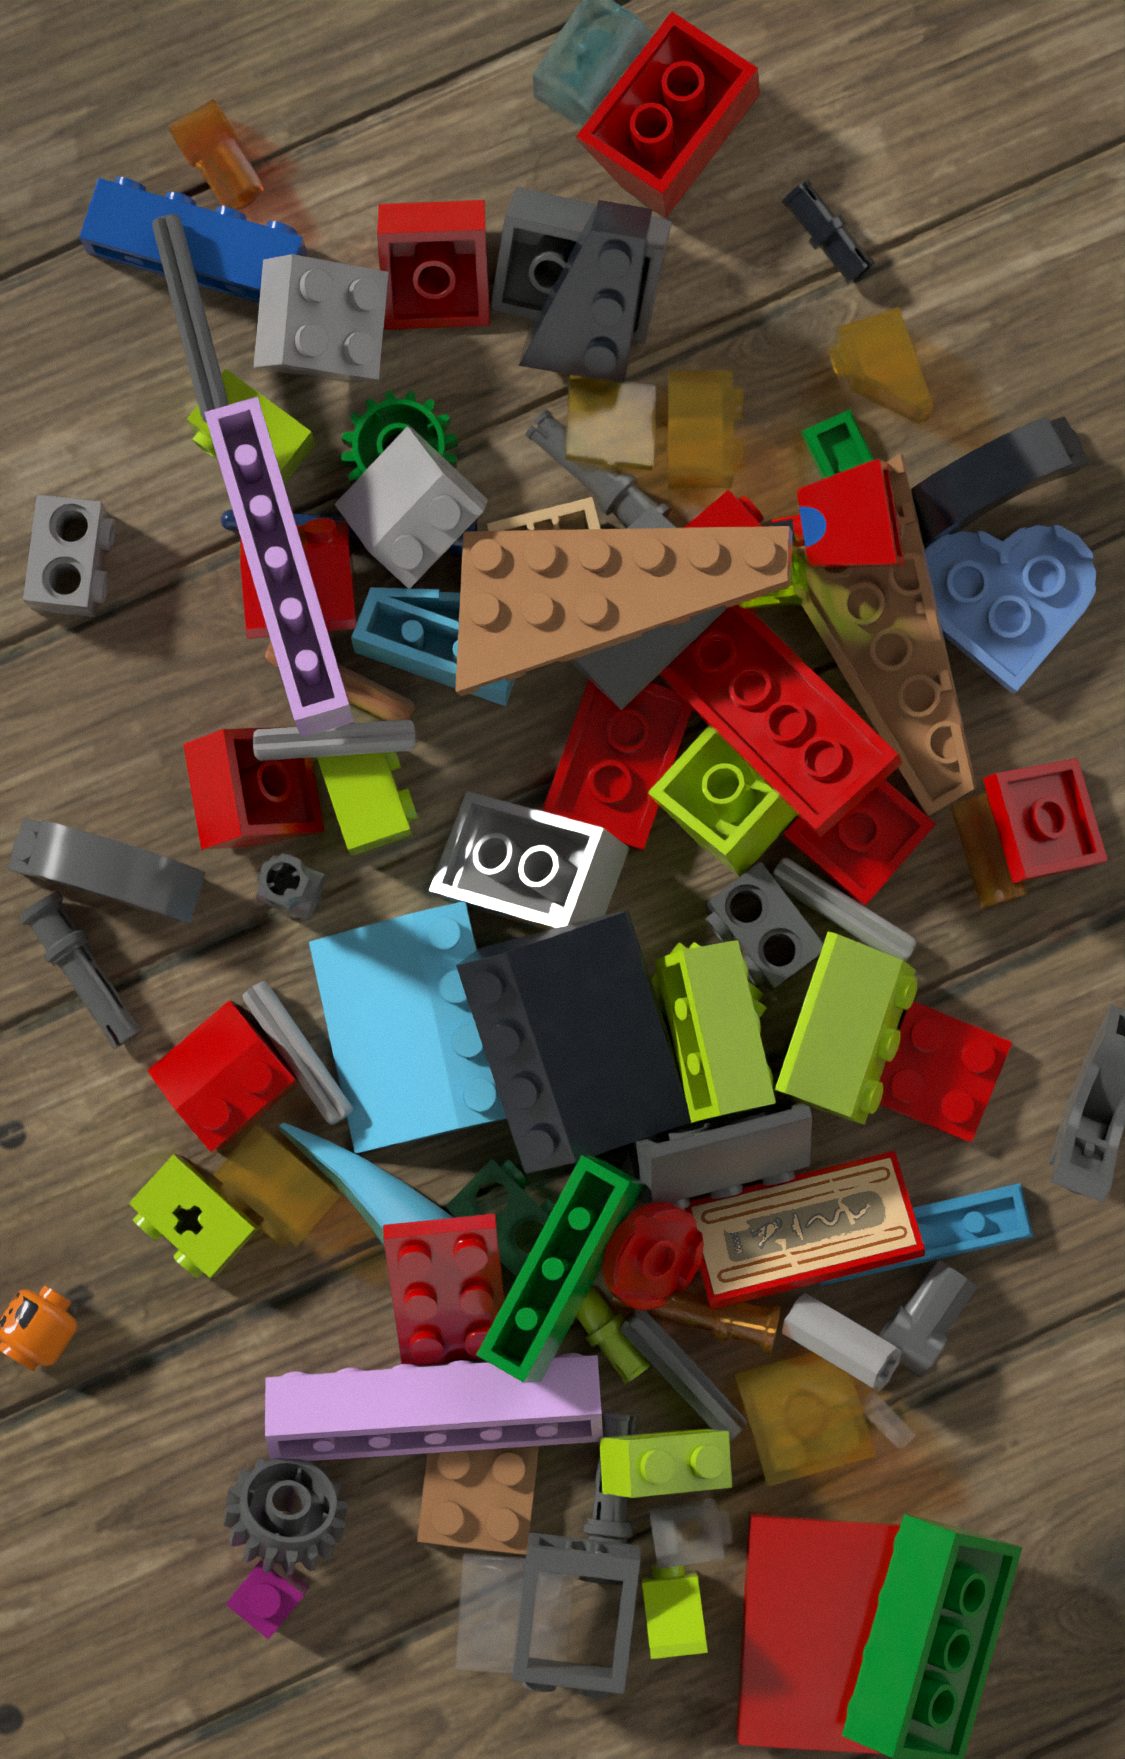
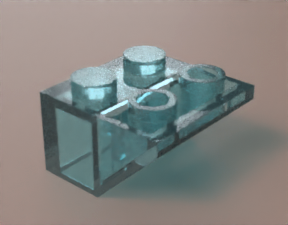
[533,0,654,127]

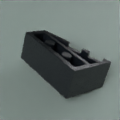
[519,200,653,384]

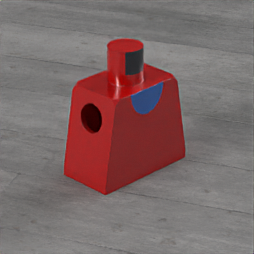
[772,459,905,568]

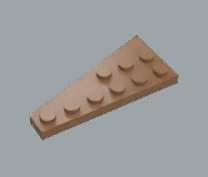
[791,453,977,817]
[455,526,793,697]

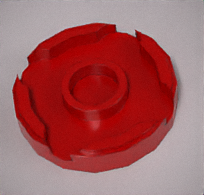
[602,1201,704,1311]

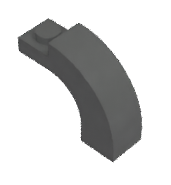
[7,818,206,924]
[1049,1004,1125,1202]

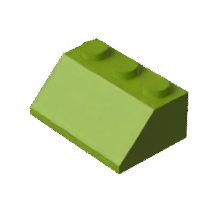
[648,726,797,877]
[775,931,918,1125]

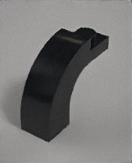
[911,416,1090,545]

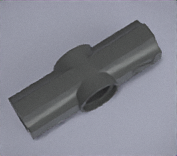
[256,853,326,920]

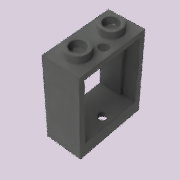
[512,1532,640,1699]

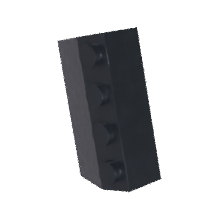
[456,909,691,1174]

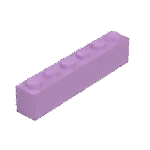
[204,397,354,738]
[265,1353,603,1461]

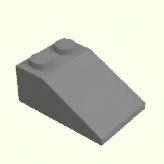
[429,791,629,933]

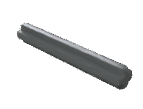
[152,214,229,423]

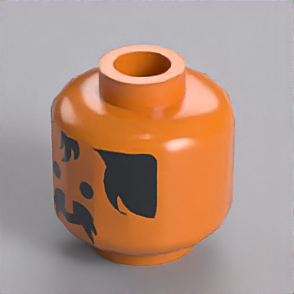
[0,1285,78,1371]

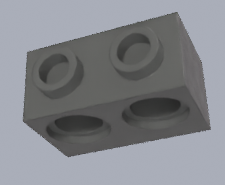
[705,862,823,992]

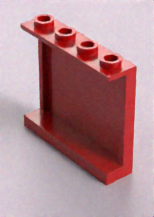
[736,1511,901,1754]

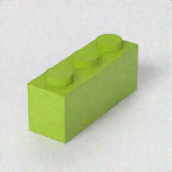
[654,940,776,1123]

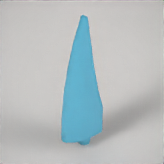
[278,1122,454,1246]

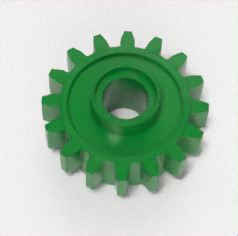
[341,390,458,485]

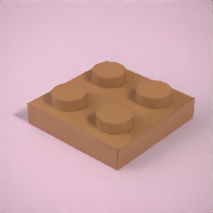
[417,1446,539,1555]

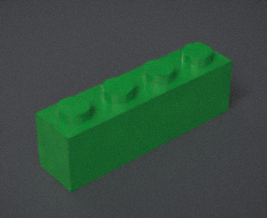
[476,1155,645,1383]

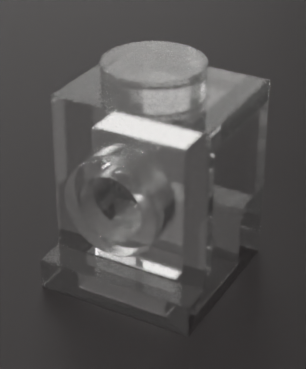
[649,1498,733,1569]

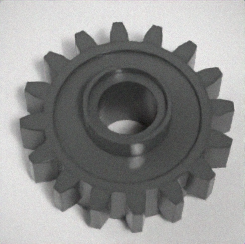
[223,1458,348,1576]

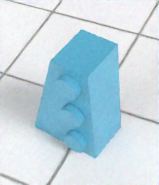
[351,587,516,707]

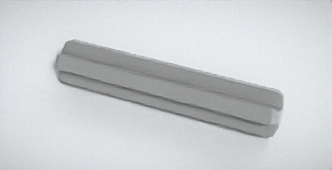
[253,720,416,761]
[771,858,917,962]
[243,981,353,1125]

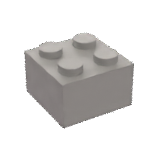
[253,254,389,383]

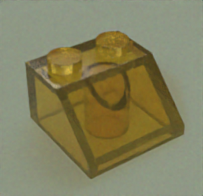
[734,1352,876,1487]

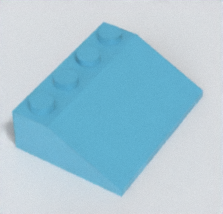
[309,901,507,1154]

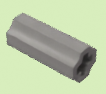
[782,1293,902,1391]

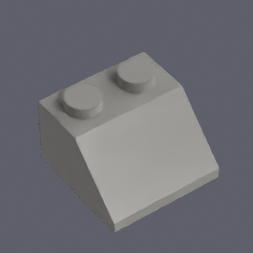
[335,425,488,589]

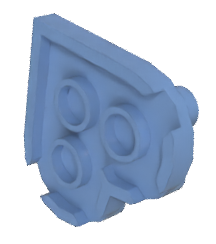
[925,525,1096,695]

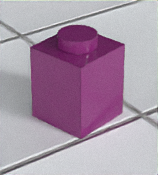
[226,1559,310,1640]

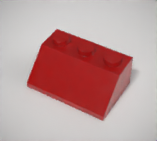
[576,11,760,218]

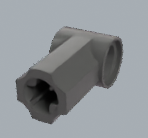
[879,1260,977,1378]

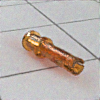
[611,1290,781,1354]

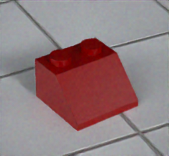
[377,200,490,330]
[240,518,356,639]
[183,727,325,850]
[147,1000,300,1153]

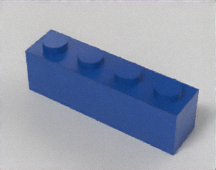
[79,177,307,303]

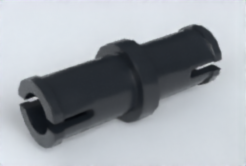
[782,180,875,285]

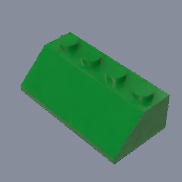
[842,1514,1023,1759]

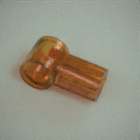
[168,99,264,210]

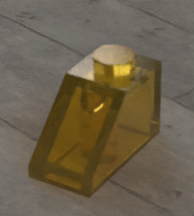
[829,307,934,424]

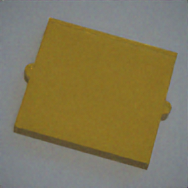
[565,375,656,471]

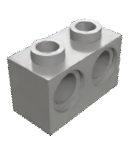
[23,494,116,617]

